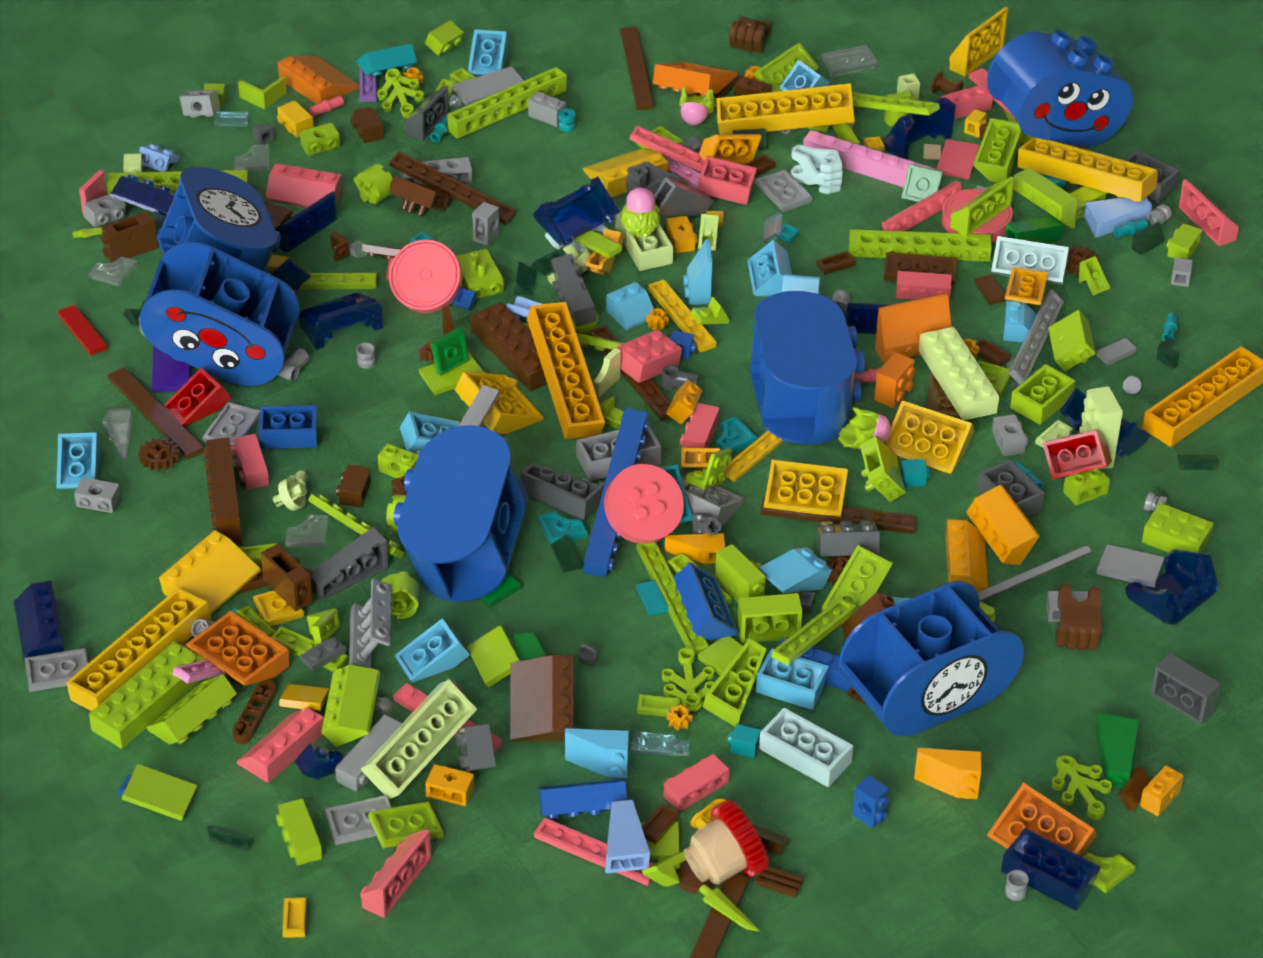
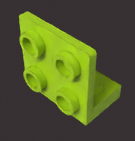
[685,448,732,490]

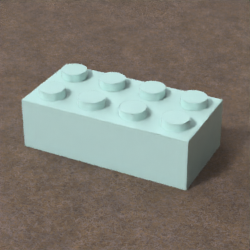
[992,236,1069,285]
[759,708,853,787]

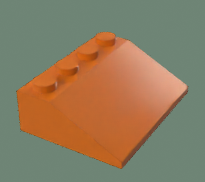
[278,56,360,105]
[653,62,737,97]
[875,293,951,363]
[187,611,290,686]
[987,783,1097,883]

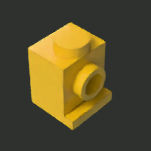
[964,109,987,138]

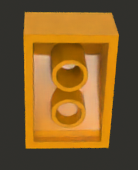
[1005,267,1048,305]
[914,748,981,799]

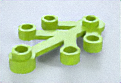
[377,68,424,119]
[662,648,715,712]
[1051,755,1112,820]

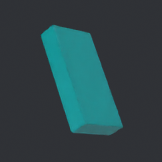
[636,580,668,616]

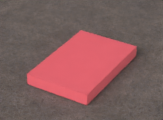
[936,139,979,180]

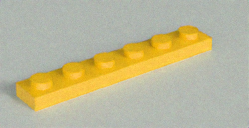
[648,280,716,353]

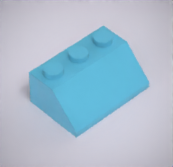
[747,240,792,296]
[756,648,829,710]

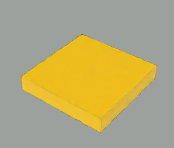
[253,591,304,626]
[280,684,329,711]

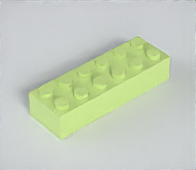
[918,327,999,421]
[360,679,477,799]

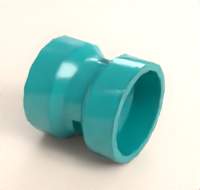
[559,108,575,132]

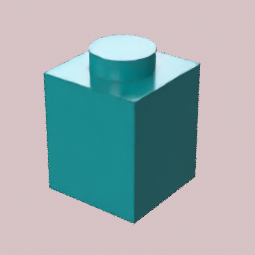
[900,459,930,487]
[728,724,761,758]

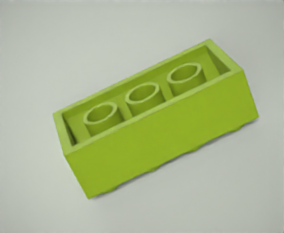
[973,118,1023,182]
[1013,168,1078,229]
[950,177,1014,237]
[321,665,381,747]
[146,674,237,745]

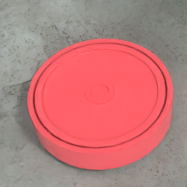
[941,189,1013,242]
[389,240,463,313]
[604,464,684,544]

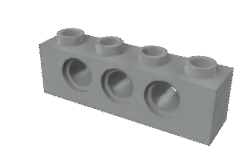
[401,157,472,187]

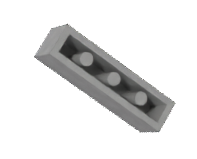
[335,715,402,792]

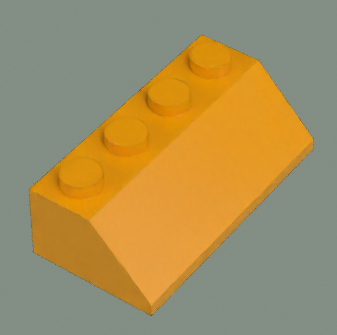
[966,485,1040,565]
[945,520,988,592]

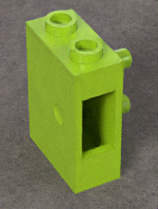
[456,249,503,299]
[1048,310,1096,371]
[860,436,906,502]
[715,544,768,602]

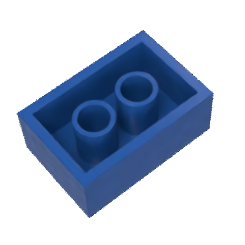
[259,405,318,449]

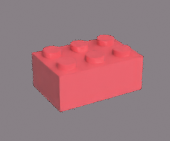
[697,156,757,205]
[617,330,682,383]

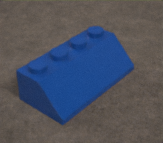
[674,562,739,640]
[779,638,851,692]
[537,779,627,819]

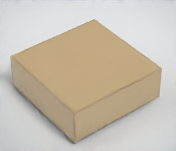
[923,144,941,160]

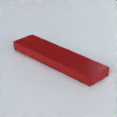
[57,304,107,356]

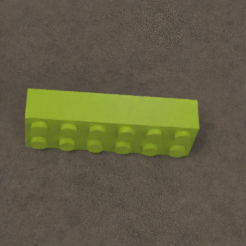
[89,641,205,749]

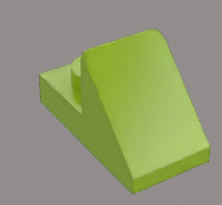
[698,214,719,251]
[1079,256,1110,296]
[691,297,730,325]
[599,396,624,430]
[307,608,340,644]
[642,851,687,887]

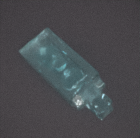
[631,731,690,756]

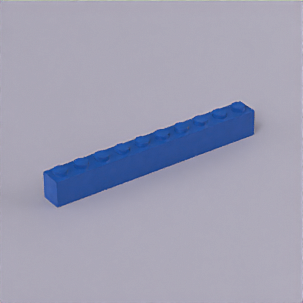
[583,408,650,577]

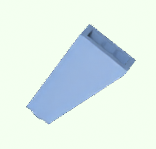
[1084,197,1152,237]
[605,800,650,873]

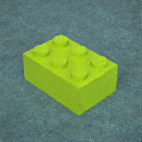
[1010,364,1076,425]
[1142,503,1214,563]
[737,593,802,643]

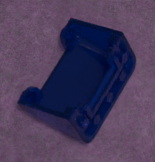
[883,98,956,160]
[533,176,620,247]
[299,292,383,350]
[1125,549,1218,625]

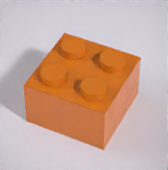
[874,352,915,408]

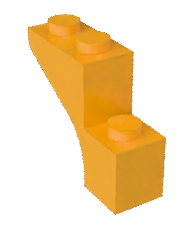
[585,229,625,276]

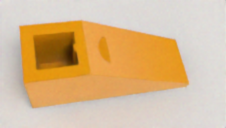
[664,533,725,565]

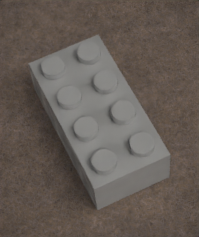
[576,426,661,481]

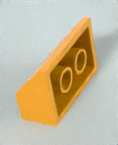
[699,134,762,165]

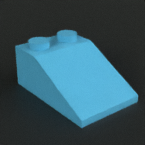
[468,30,509,76]
[683,240,712,305]
[400,411,460,454]
[56,432,101,489]
[758,547,832,593]
[394,618,470,683]
[565,728,629,778]

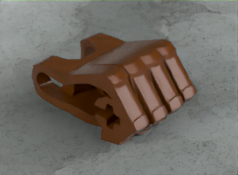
[729,16,772,53]
[1055,583,1101,650]

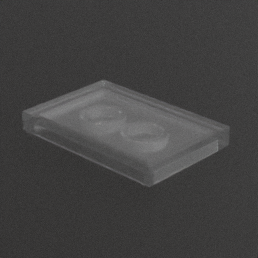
[821,45,879,77]

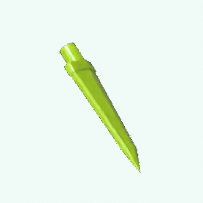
[72,227,102,238]
[699,884,760,932]

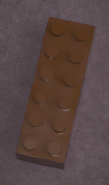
[470,302,547,392]
[203,437,242,545]

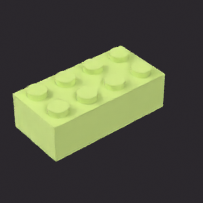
[615,211,673,271]
[1080,386,1123,470]

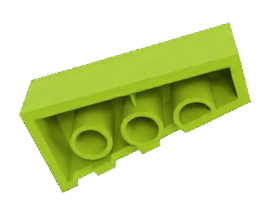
[703,638,767,727]

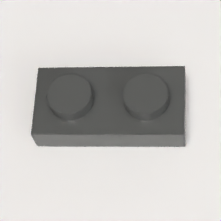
[300,636,346,672]

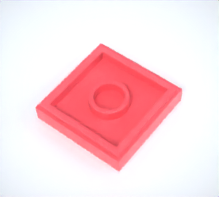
[79,170,107,217]

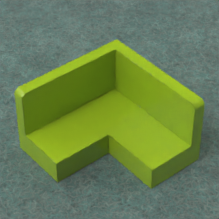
[238,77,287,109]

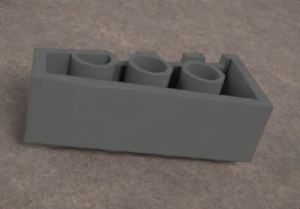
[551,253,597,326]
[520,464,605,520]
[310,527,388,601]

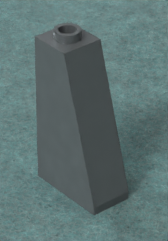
[654,177,714,216]

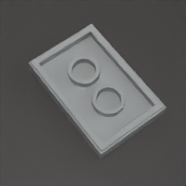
[756,169,812,212]
[203,402,260,446]
[1097,544,1165,588]
[25,648,88,692]
[325,795,392,845]

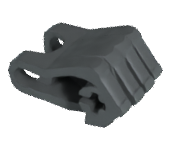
[626,162,680,196]

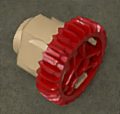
[684,800,769,885]

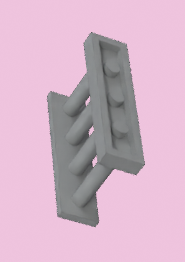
[349,579,391,668]

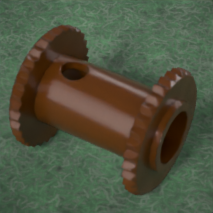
[931,72,964,94]

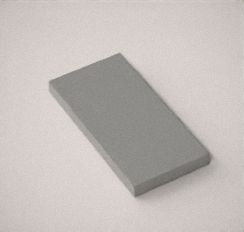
[452,67,524,106]

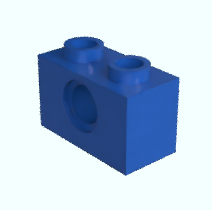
[853,775,889,828]

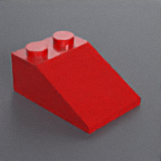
[163,368,232,427]

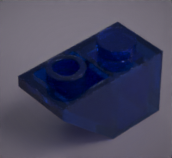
[295,743,344,780]

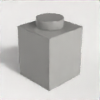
[1171,258,1192,287]

